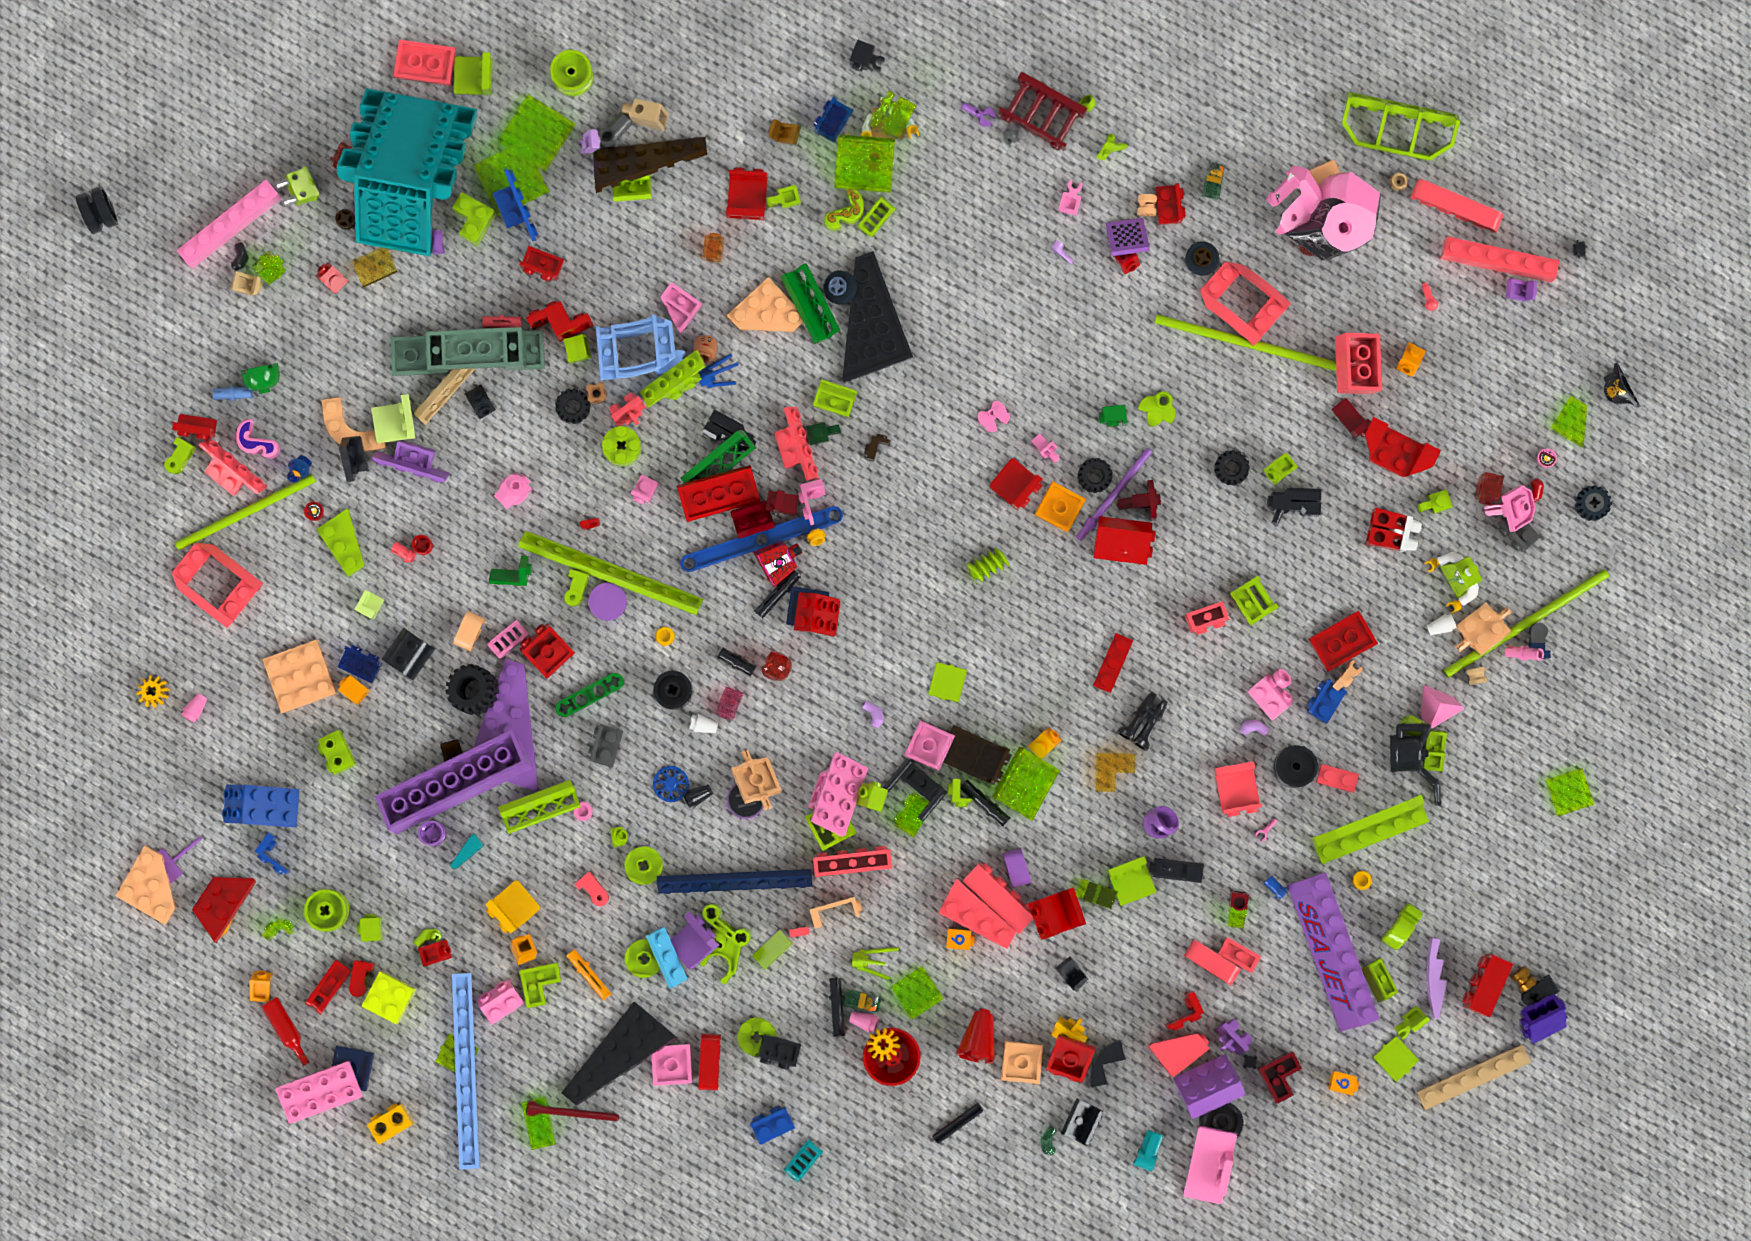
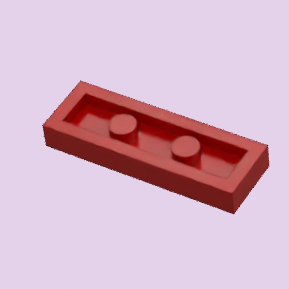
[1093,633,1133,693]

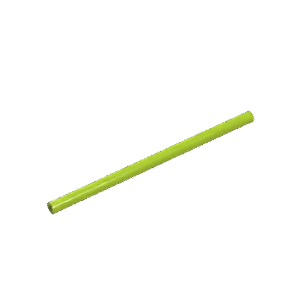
[1155,314,1336,371]
[1443,569,1609,678]

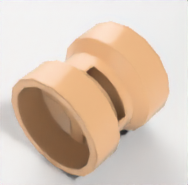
[1137,194,1157,217]

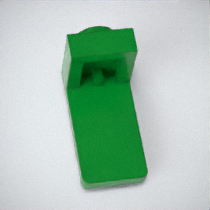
[489,556,532,586]

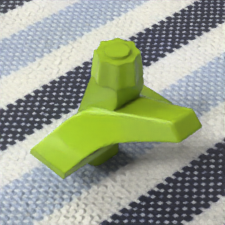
[1096,134,1128,160]

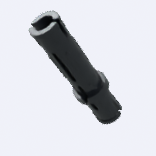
[754,570,801,619]
[960,779,1011,827]
[829,977,845,1037]

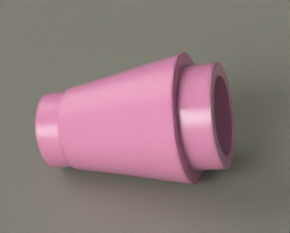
[181,693,207,723]
[849,1011,879,1033]

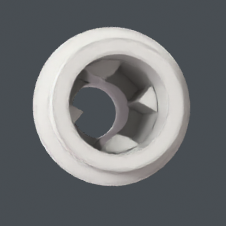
[1427,614,1457,635]
[689,713,718,733]

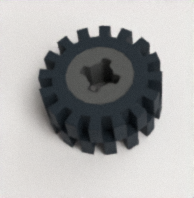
[1575,485,1612,521]

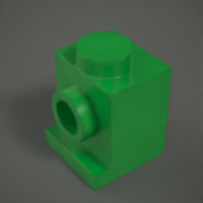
[1098,405,1127,427]

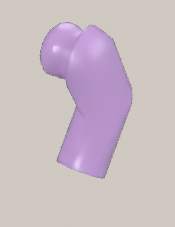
[1240,719,1270,736]

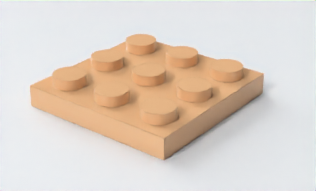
[262,640,337,714]

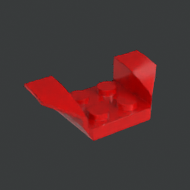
[1365,417,1441,478]

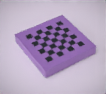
[1106,218,1150,256]

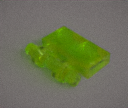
[870,91,917,139]

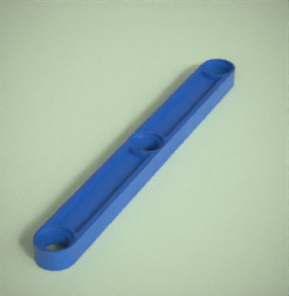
[680,506,843,572]

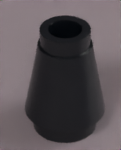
[683,784,713,808]

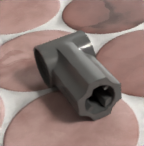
[598,112,633,148]

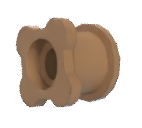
[586,382,607,404]

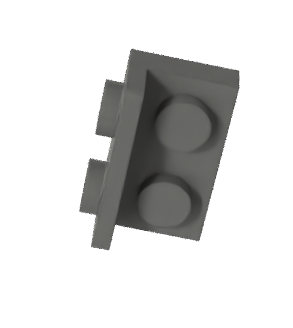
[1497,517,1540,553]
[587,724,624,768]

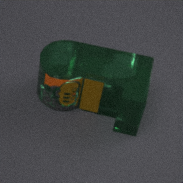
[1201,162,1225,200]
[844,989,882,1012]

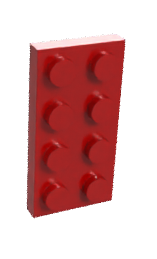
[677,465,761,522]

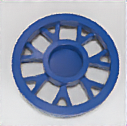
[653,766,689,802]

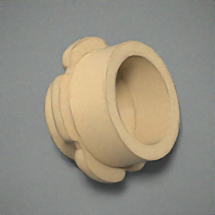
[1389,172,1408,191]

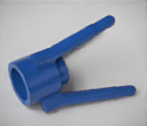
[698,354,739,389]

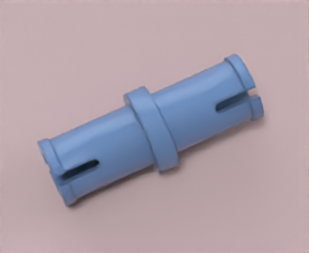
[213,386,253,401]

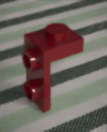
[1332,398,1371,439]

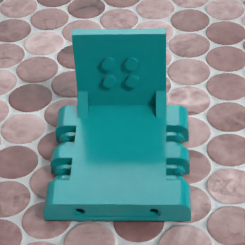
[337,88,478,257]

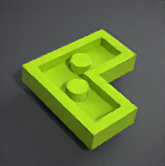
[519,963,562,1009]

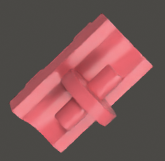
[609,392,646,426]

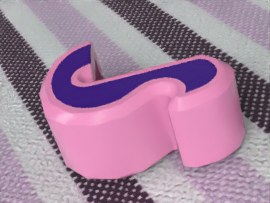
[236,418,281,459]

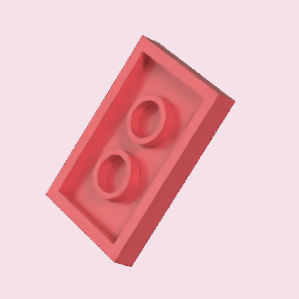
[393,39,456,86]

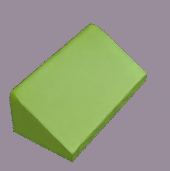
[752,930,793,970]
[1361,958,1399,1003]

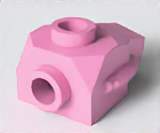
[494,472,533,510]

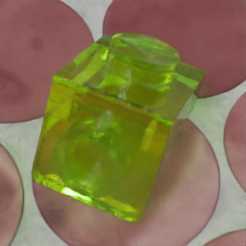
[262,918,295,940]

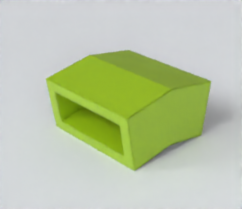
[563,334,592,364]

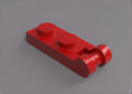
[305,959,352,1015]

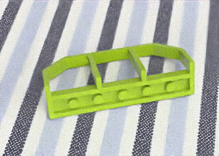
[1342,91,1460,161]
[1311,794,1429,864]

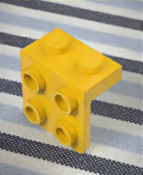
[485,881,540,934]

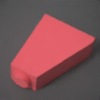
[1148,1033,1209,1077]

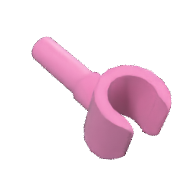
[1255,818,1278,842]

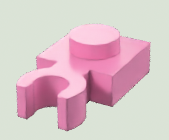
[1058,180,1082,216]

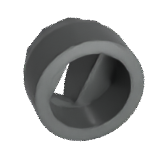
[1003,130,1019,144]

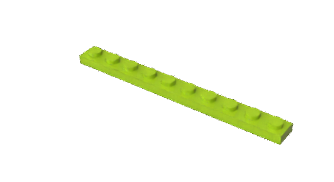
[518,531,704,615]

